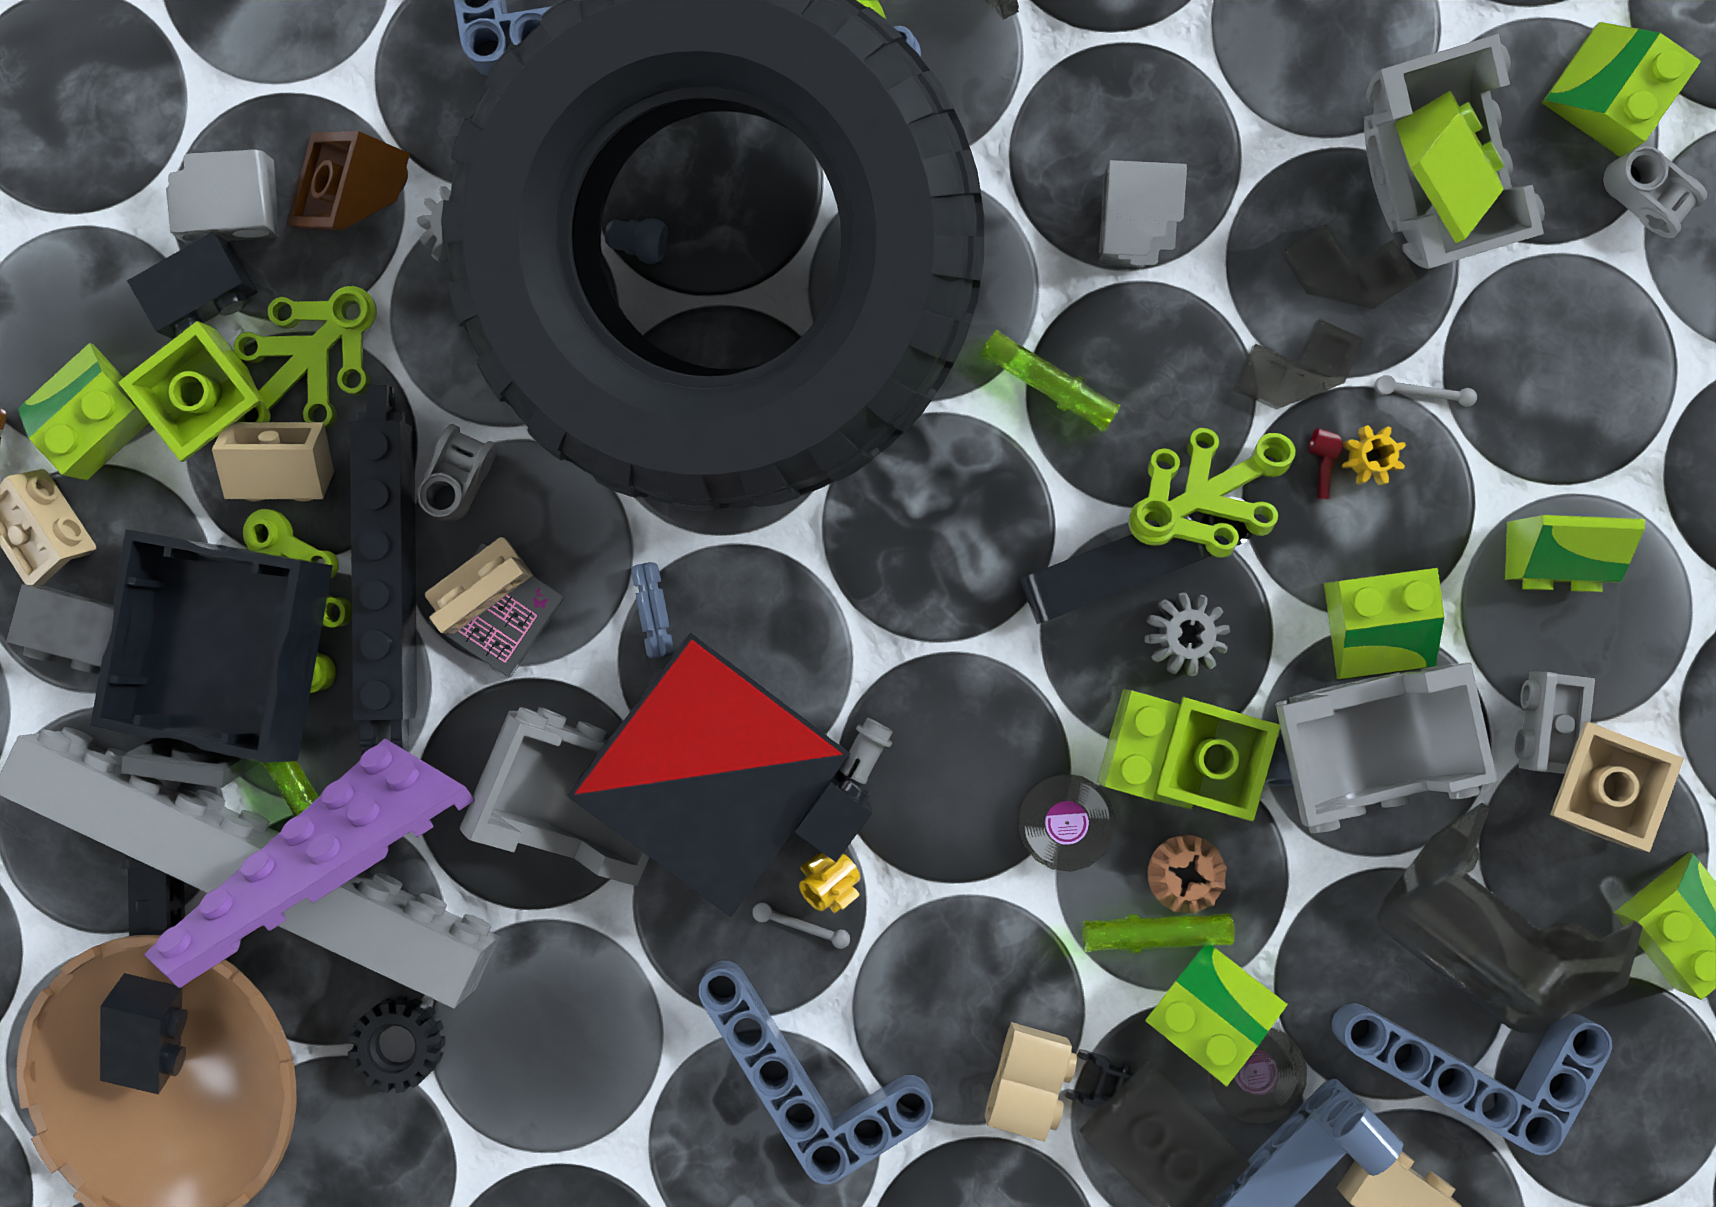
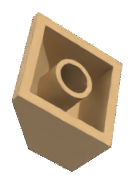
[1550,722,1684,852]

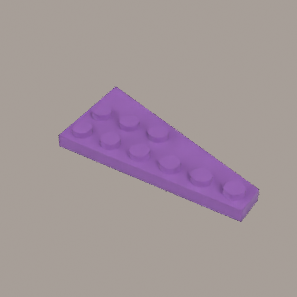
[144,739,475,988]

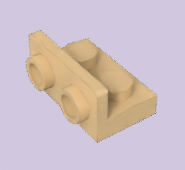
[0,469,96,586]
[425,537,533,634]

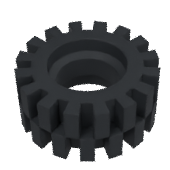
[348,996,446,1093]

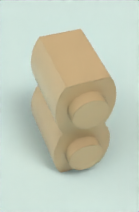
[985,1022,1077,1142]

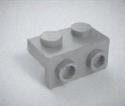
[1515,671,1595,774]

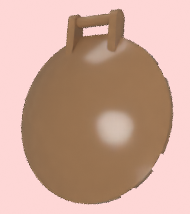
[17,935,297,1207]

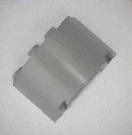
[1364,34,1545,269]
[1275,663,1498,833]
[460,707,649,886]

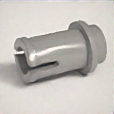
[839,718,893,784]

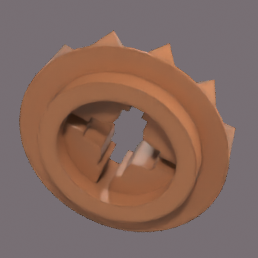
[1148,835,1227,914]

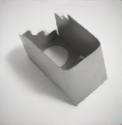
[166,150,279,244]
[1098,160,1187,268]

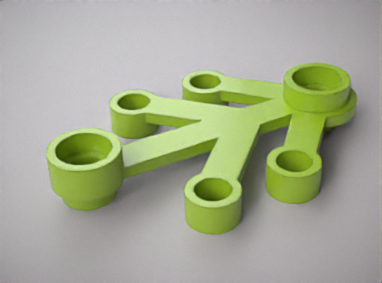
[233,286,377,430]
[1128,428,1295,558]
[243,509,352,693]

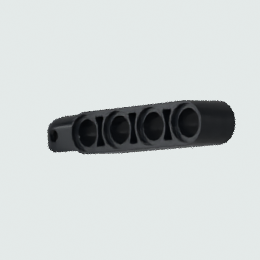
[1019,497,1255,624]

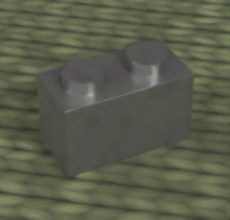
[6,584,114,674]

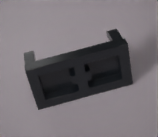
[121,855,185,936]

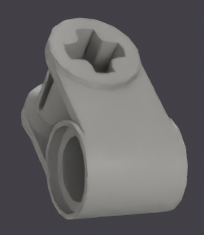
[1603,146,1707,238]
[417,424,498,522]

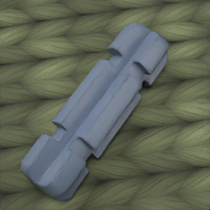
[631,562,674,658]

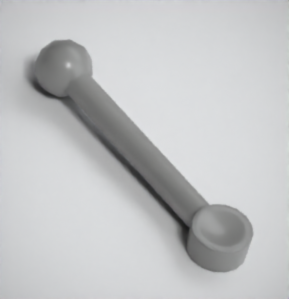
[1374,375,1477,407]
[753,901,850,949]

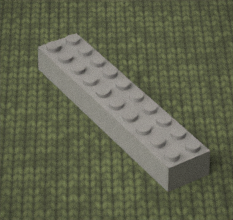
[0,727,501,1009]

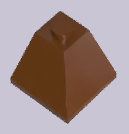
[286,131,410,231]

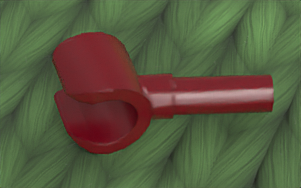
[1308,428,1343,499]

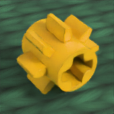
[1342,425,1406,486]
[799,852,860,913]

